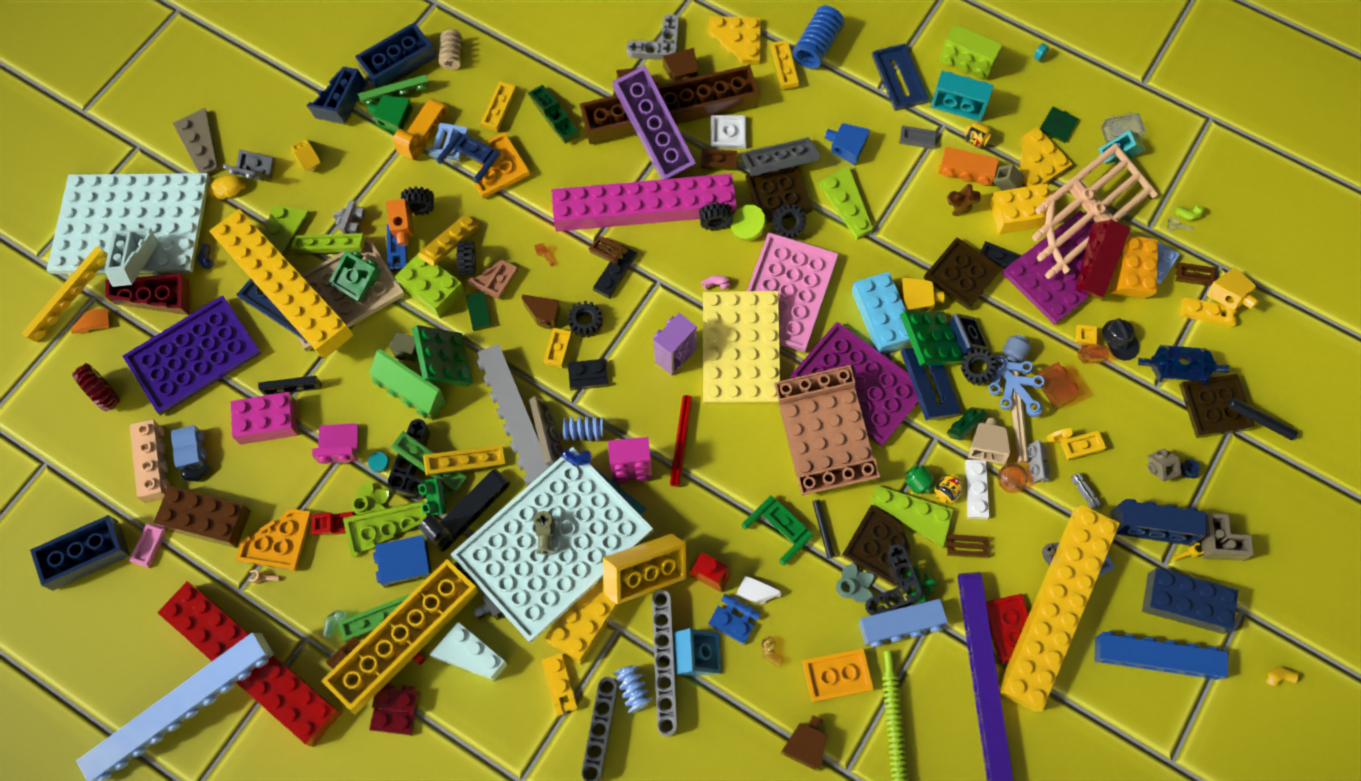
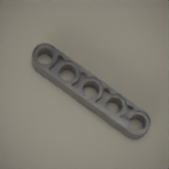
[582,677,618,781]

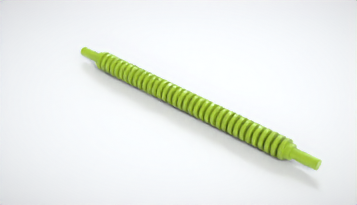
[882,651,909,781]

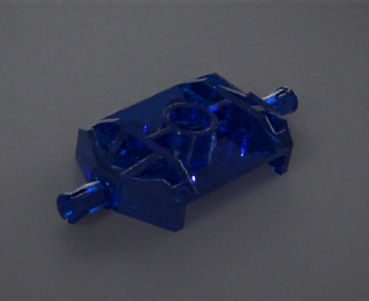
[1138,345,1229,386]

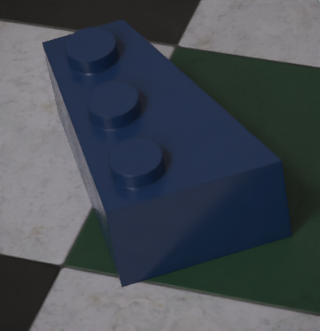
[306,66,366,124]

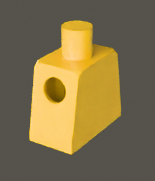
[1207,267,1259,310]
[900,278,944,311]

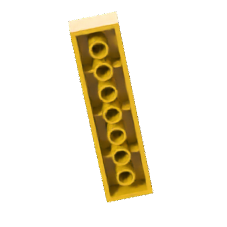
[322,559,478,715]

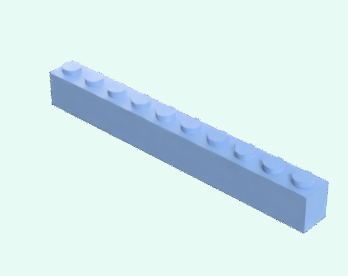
[77,633,274,781]

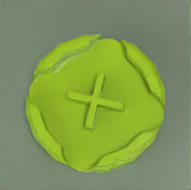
[731,205,767,241]

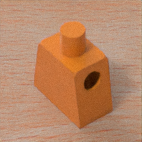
[386,199,413,246]

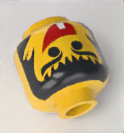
[964,121,992,148]
[934,474,964,504]

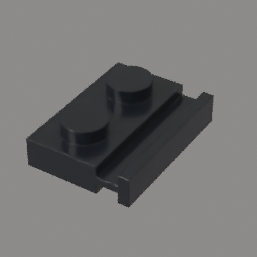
[568,359,608,391]

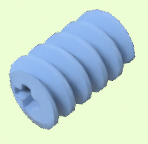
[563,416,604,441]
[613,665,652,713]

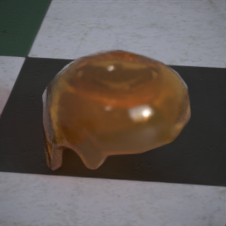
[997,463,1028,493]

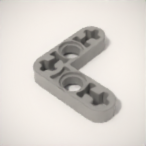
[626,14,678,60]

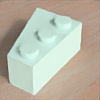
[104,228,158,287]
[430,622,508,681]

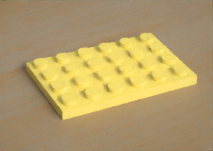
[703,291,780,404]

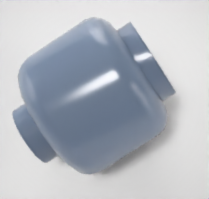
[1002,334,1031,363]

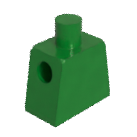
[367,96,413,133]

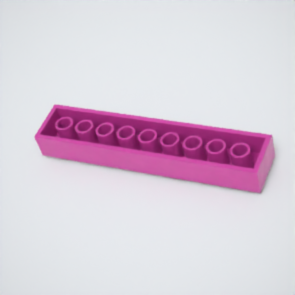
[552,174,736,232]

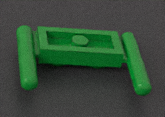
[741,495,814,565]

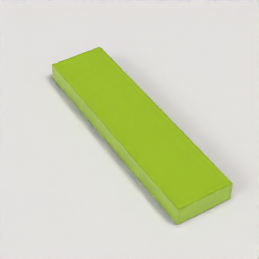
[291,233,366,254]

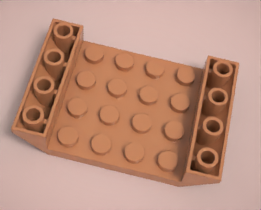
[774,365,880,496]

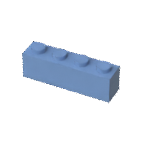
[858,599,948,648]

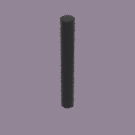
[812,500,835,559]

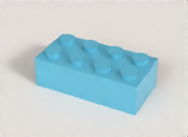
[851,272,912,355]

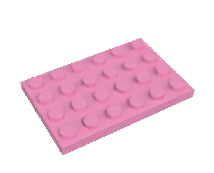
[747,232,838,352]

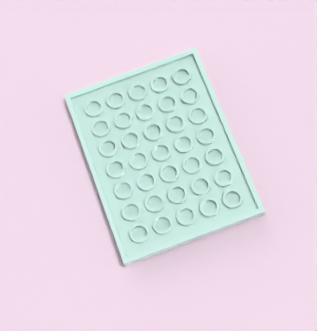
[47,173,210,274]
[451,447,654,644]

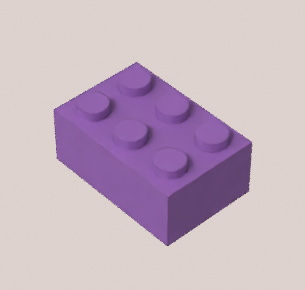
[653,313,697,375]

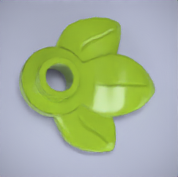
[351,481,390,515]

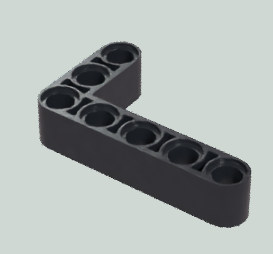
[419,469,510,552]

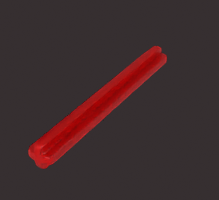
[670,395,693,487]

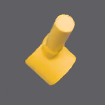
[1173,543,1204,561]

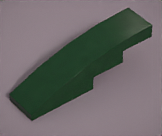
[528,85,580,144]

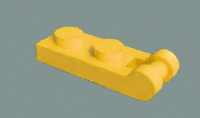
[1180,297,1237,326]
[542,653,578,716]

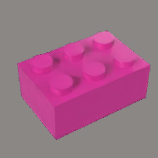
[231,392,298,445]
[608,437,652,484]

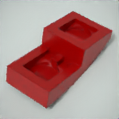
[311,511,356,535]

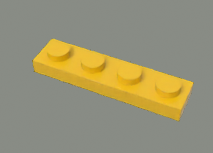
[419,214,479,266]
[423,445,505,476]

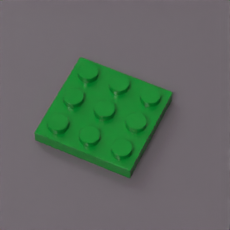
[900,311,964,366]
[412,325,473,387]

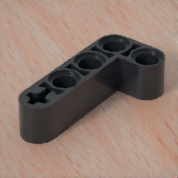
[388,419,430,500]

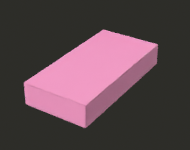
[129,524,167,568]

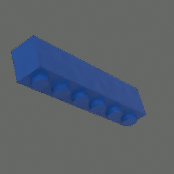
[1094,632,1228,680]

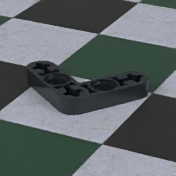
[865,544,923,615]

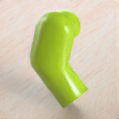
[1174,205,1204,220]

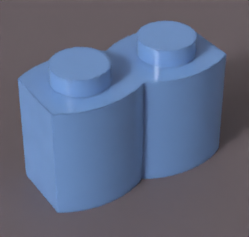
[171,425,207,471]

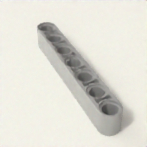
[652,590,677,737]

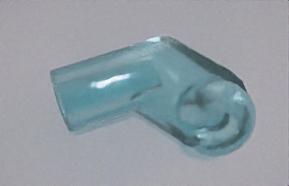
[322,610,346,638]

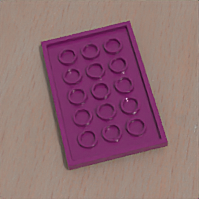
[1002,210,1094,325]
[790,322,919,447]

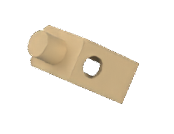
[968,418,1010,465]

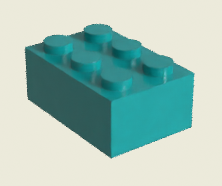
[930,71,993,122]

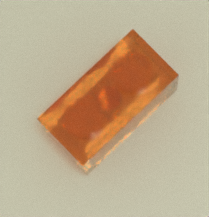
[1036,362,1080,410]

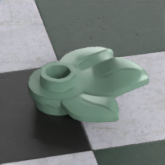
[836,563,873,603]

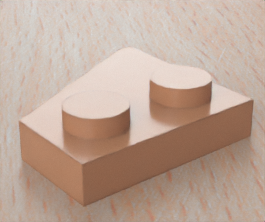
[468,260,518,300]

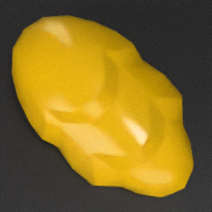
[207,174,246,200]

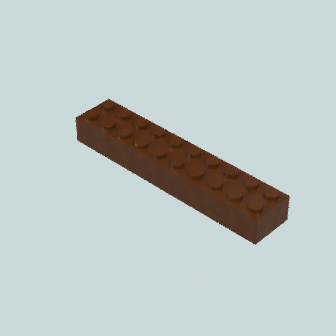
[580,65,760,145]

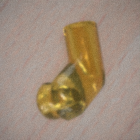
[761,636,784,667]

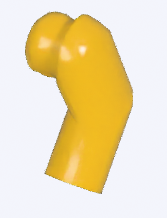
[1266,667,1298,686]

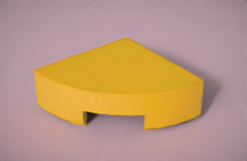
[1047,428,1073,444]

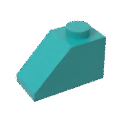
[1099,130,1146,164]

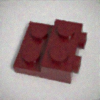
[369,683,420,736]

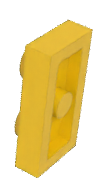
[543,328,572,368]
[1060,430,1106,461]

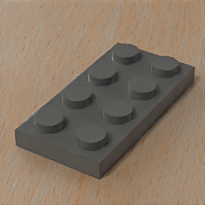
[741,137,820,176]

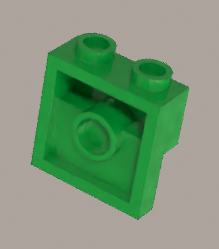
[328,251,382,302]

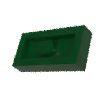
[946,407,987,441]

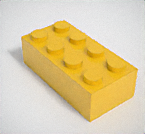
[603,533,686,605]
[545,578,621,664]

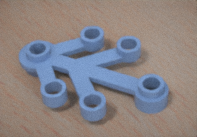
[989,356,1045,417]

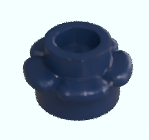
[1180,460,1200,479]

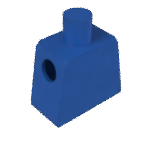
[824,123,870,165]

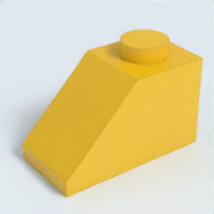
[289,139,321,171]

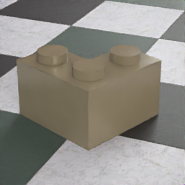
[1201,513,1253,561]

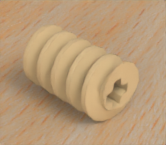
[439,30,462,70]

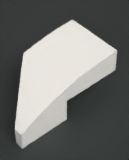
[737,576,782,605]

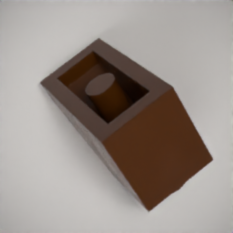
[521,294,561,329]

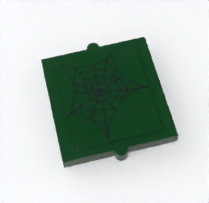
[1040,106,1079,143]

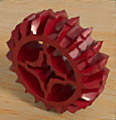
[72,363,120,412]

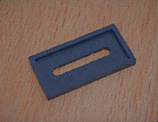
[872,43,928,111]
[901,348,961,421]

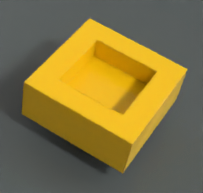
[1075,324,1097,347]

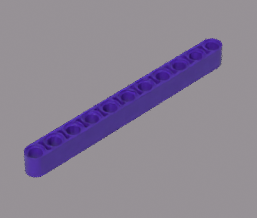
[958,572,1013,781]

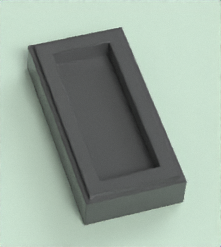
[899,125,937,149]

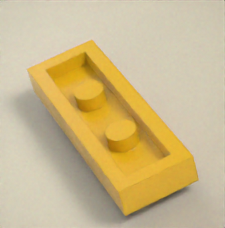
[770,40,799,89]
[480,81,516,132]

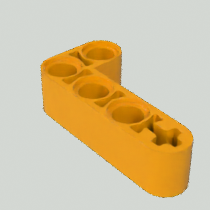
[393,98,448,160]

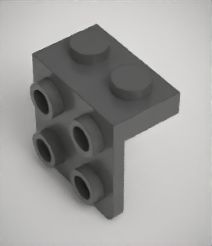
[223,149,276,181]

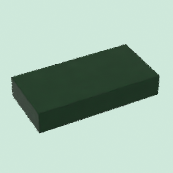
[466,292,492,331]

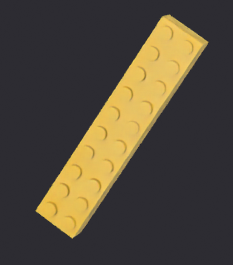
[209,209,354,360]
[999,505,1120,712]

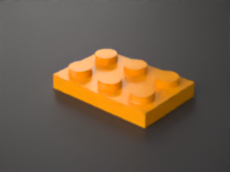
[802,648,874,703]

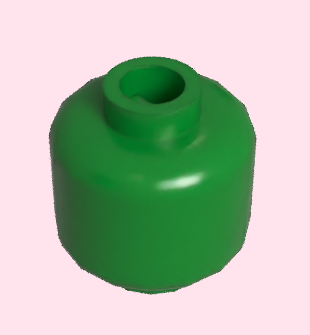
[905,464,935,494]

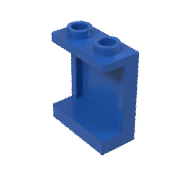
[373,535,432,588]

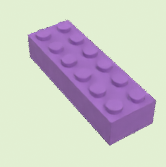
[612,65,696,180]

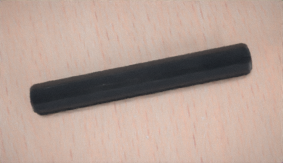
[1228,398,1298,440]

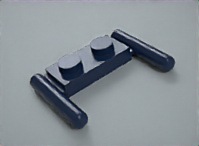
[436,131,501,183]

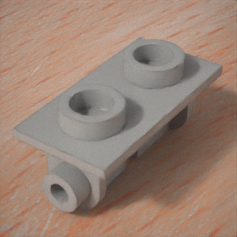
[1027,440,1051,483]

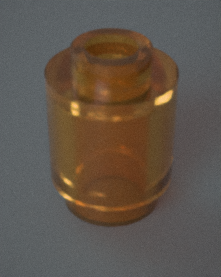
[1078,344,1109,364]

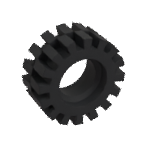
[401,186,434,216]
[699,202,733,231]
[772,204,807,238]
[457,241,476,274]
[568,301,603,338]
[961,348,998,386]

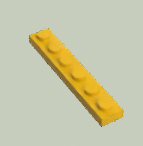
[21,246,108,342]

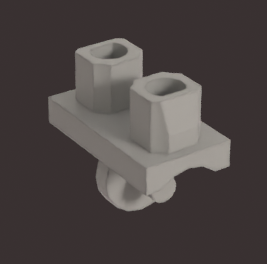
[333,200,366,234]

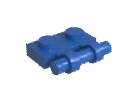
[708,594,760,645]

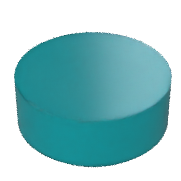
[1034,43,1049,62]
[368,452,389,473]

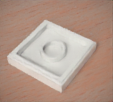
[710,115,746,149]

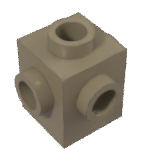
[1147,448,1181,482]

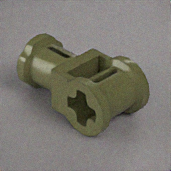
[533,511,556,555]

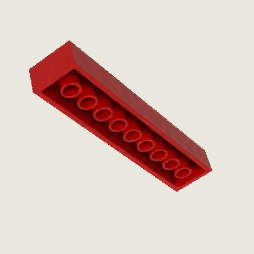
[157,581,342,747]

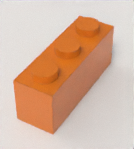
[938,146,999,186]

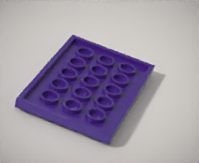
[123,295,261,416]

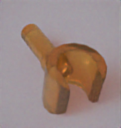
[534,243,555,266]

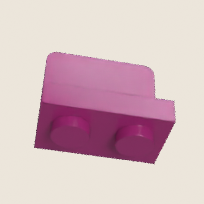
[312,423,359,464]

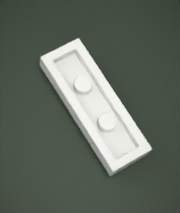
[965,460,989,519]

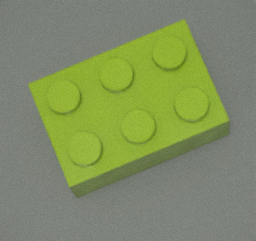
[939,24,1002,81]
[395,253,465,318]

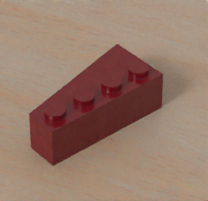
[1075,219,1131,299]
[105,273,190,315]

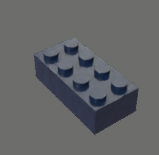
[355,22,436,89]
[1110,499,1206,546]
[30,515,131,591]
[1142,568,1239,634]

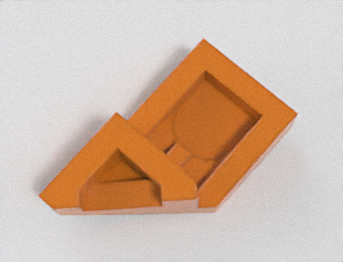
[71,309,109,334]

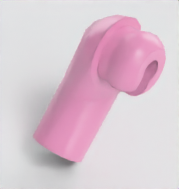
[701,275,730,289]

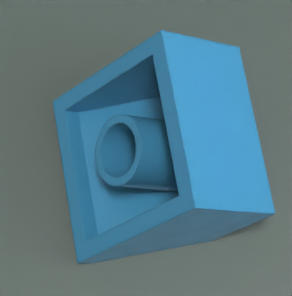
[672,629,721,676]

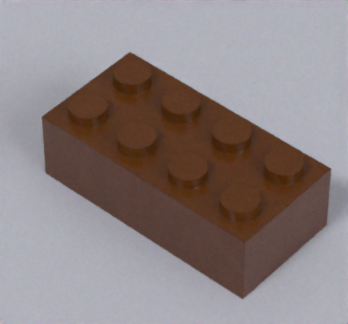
[153,486,251,548]

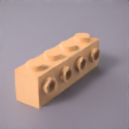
[130,419,170,503]

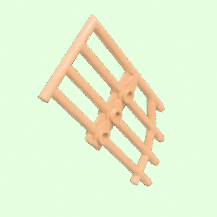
[1032,143,1158,279]

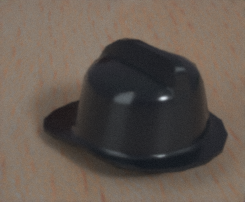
[1102,318,1139,361]

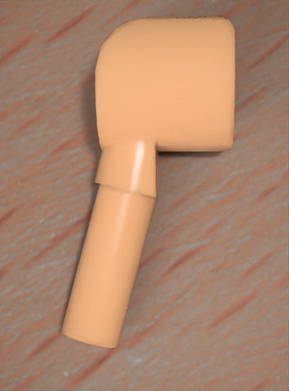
[248,570,280,584]

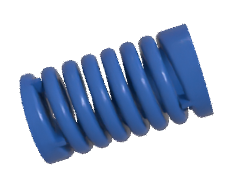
[792,5,844,69]

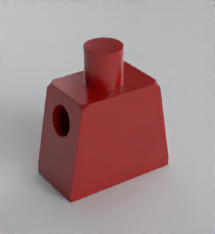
[688,553,731,592]

